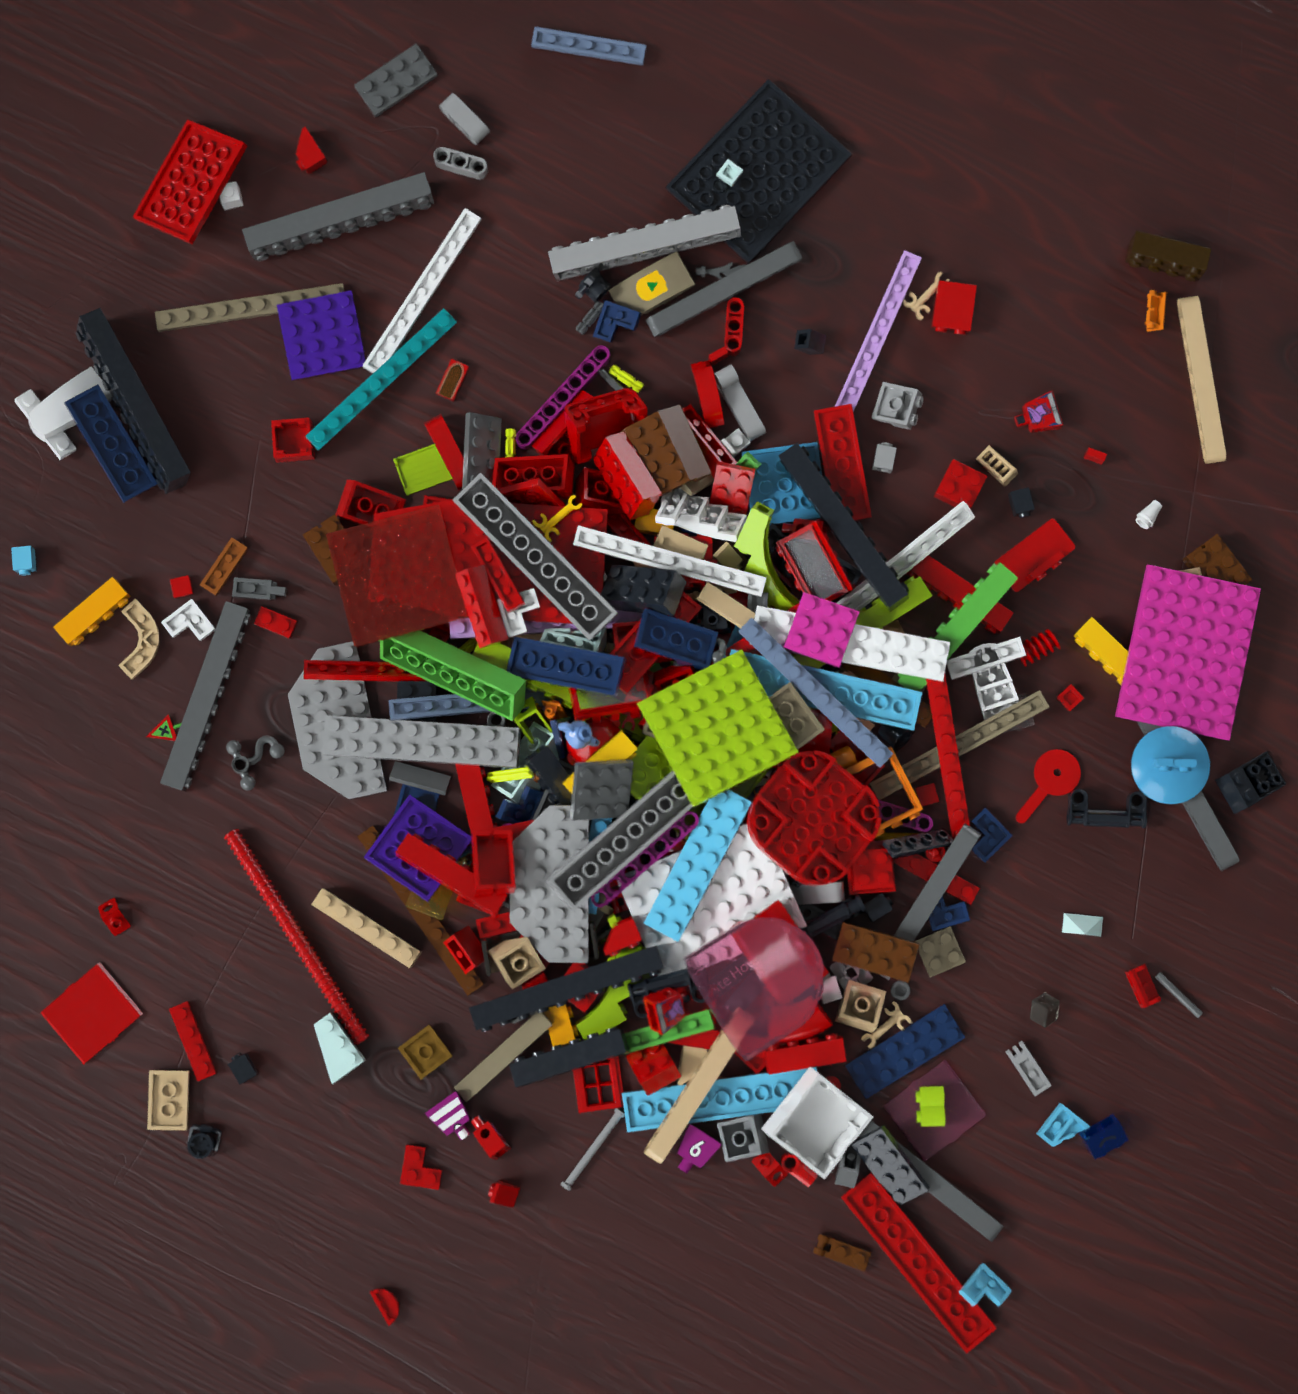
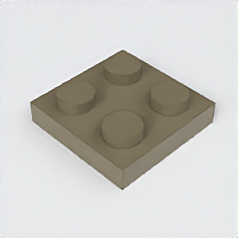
[914,926,966,977]

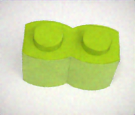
[915,1086,945,1127]

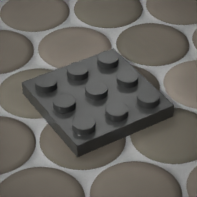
[570,759,633,821]

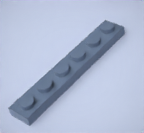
[532,27,646,66]

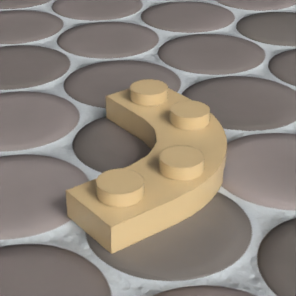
[118,598,159,680]

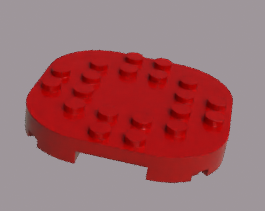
[747,751,881,886]

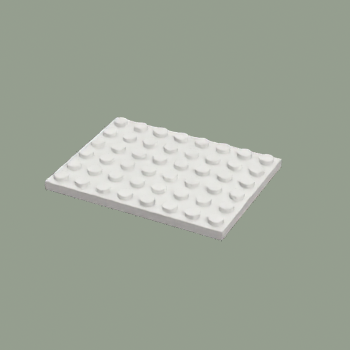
[616,823,807,976]

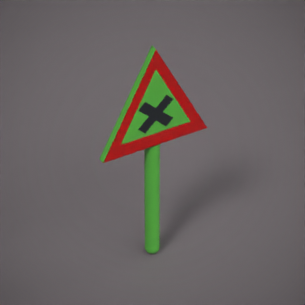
[146,714,181,741]

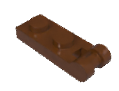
[813,1234,871,1272]

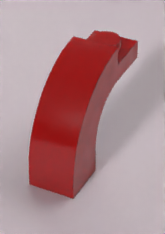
[691,360,724,428]

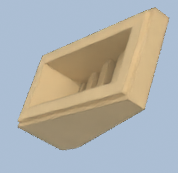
[976,445,1018,487]

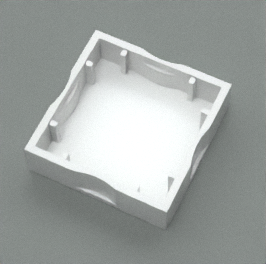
[761,1067,873,1179]

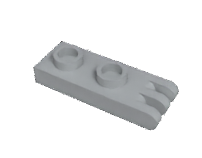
[1005,1041,1052,1096]

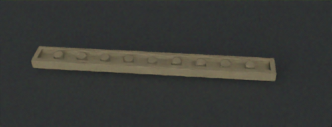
[155,283,345,332]
[870,690,1049,800]

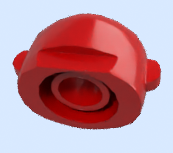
[566,715,621,766]

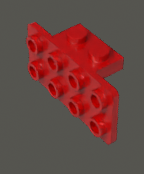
[994,519,1075,592]

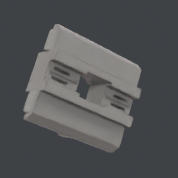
[829,962,873,991]

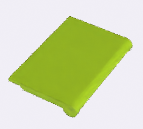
[393,444,452,496]

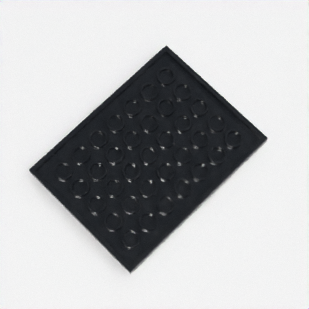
[666,79,852,264]

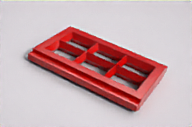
[573,1056,624,1113]

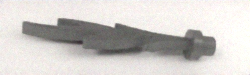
[695,262,749,280]

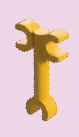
[532,495,583,543]

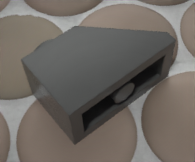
[835,1142,861,1188]

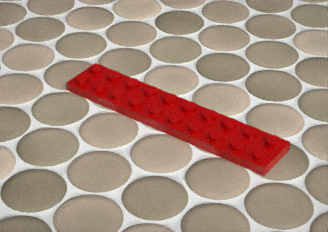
[841,1172,997,1354]

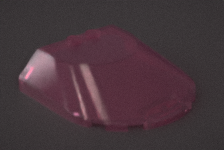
[683,917,824,1061]

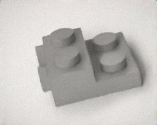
[872,382,924,430]

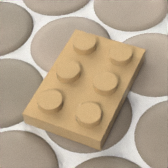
[147,1070,190,1130]

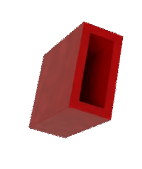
[931,280,977,335]

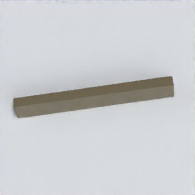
[454,1012,553,1102]

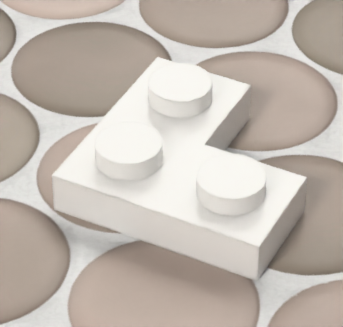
[497,588,540,638]
[161,599,215,641]

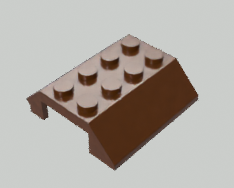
[620,405,713,503]

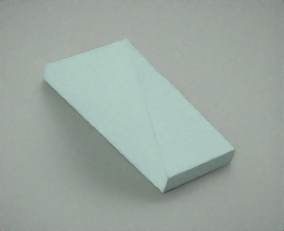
[1062,913,1103,937]

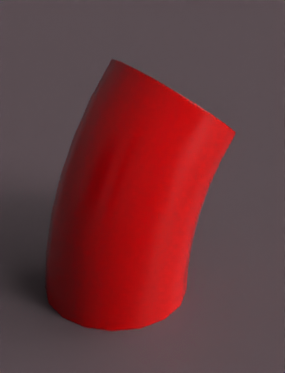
[766,995,833,1043]

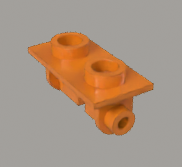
[1145,290,1167,332]
[542,700,568,722]

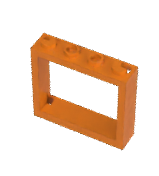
[845,747,923,838]

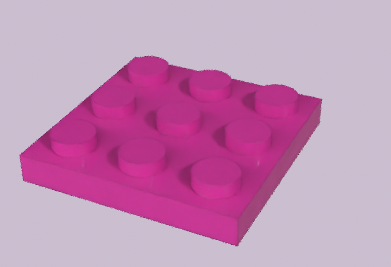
[784,592,859,668]

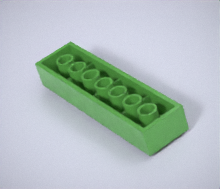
[897,562,1018,692]
[380,618,526,721]

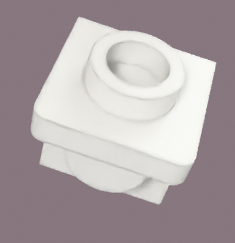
[721,428,750,458]

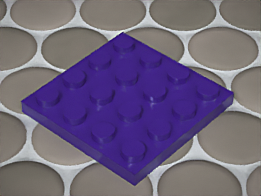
[277,290,366,380]
[364,794,471,902]

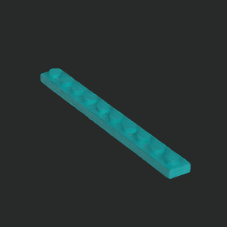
[305,308,457,451]

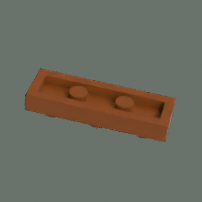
[200,537,249,596]

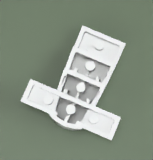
[15,366,112,460]
[655,488,747,542]
[946,637,1026,720]

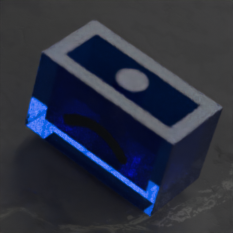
[1079,1114,1129,1159]

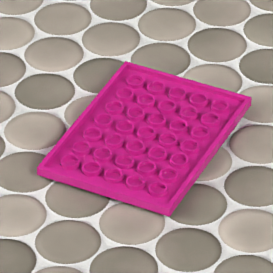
[1115,564,1261,741]

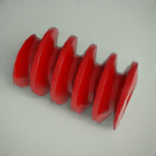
[1020,629,1060,667]

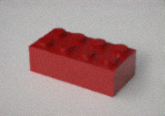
[593,432,662,520]
[492,454,575,500]

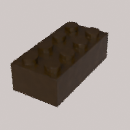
[1125,231,1211,281]

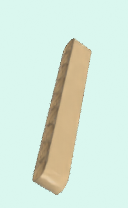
[1177,296,1226,464]
[643,1007,755,1164]

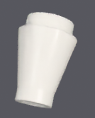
[1136,500,1162,529]

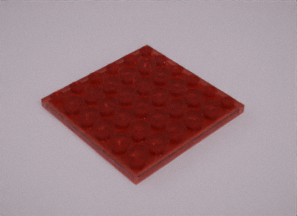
[326,504,468,647]

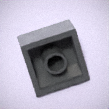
[717,1114,770,1162]

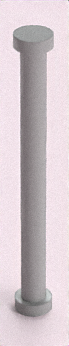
[561,1108,625,1191]

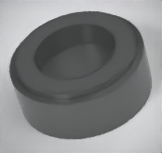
[890,981,910,1000]

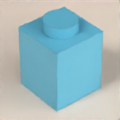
[11,546,36,576]

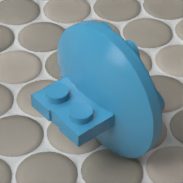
[1131,726,1210,804]

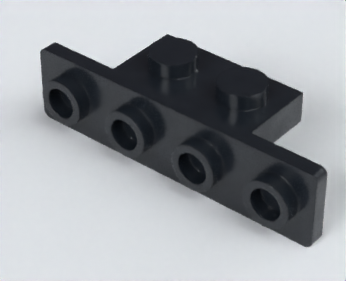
[883,828,953,859]

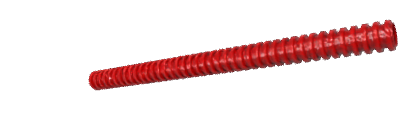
[224,829,369,1045]

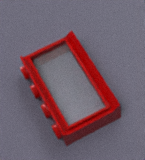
[775,519,856,601]
[568,674,652,723]

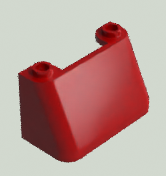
[564,388,647,464]

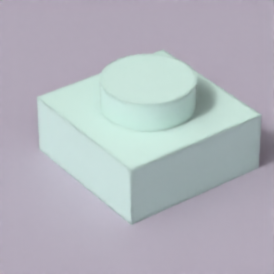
[717,159,743,187]

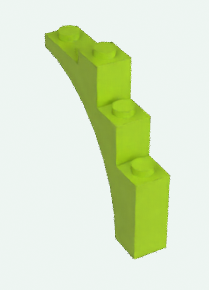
[734,501,800,611]
[575,913,646,1040]

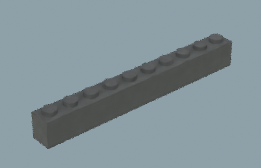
[160,601,251,792]

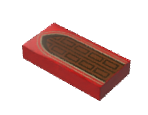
[436,359,469,402]

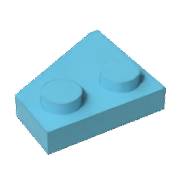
[1036,1103,1090,1147]

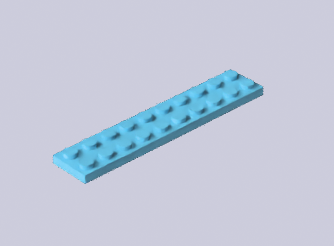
[730,649,922,731]
[622,1067,817,1132]

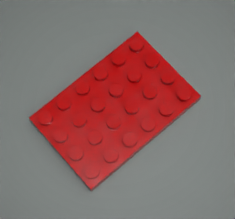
[133,120,247,245]

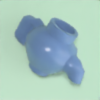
[558,720,600,749]

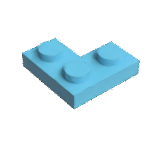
[959,1263,1012,1306]

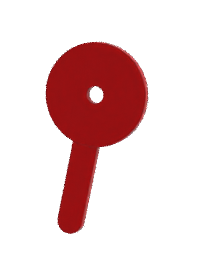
[1015,749,1081,823]

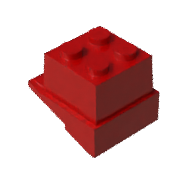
[847,840,896,896]

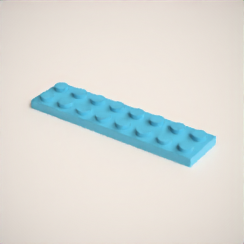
[644,790,752,942]

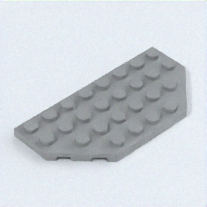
[288,641,387,800]
[510,805,589,963]

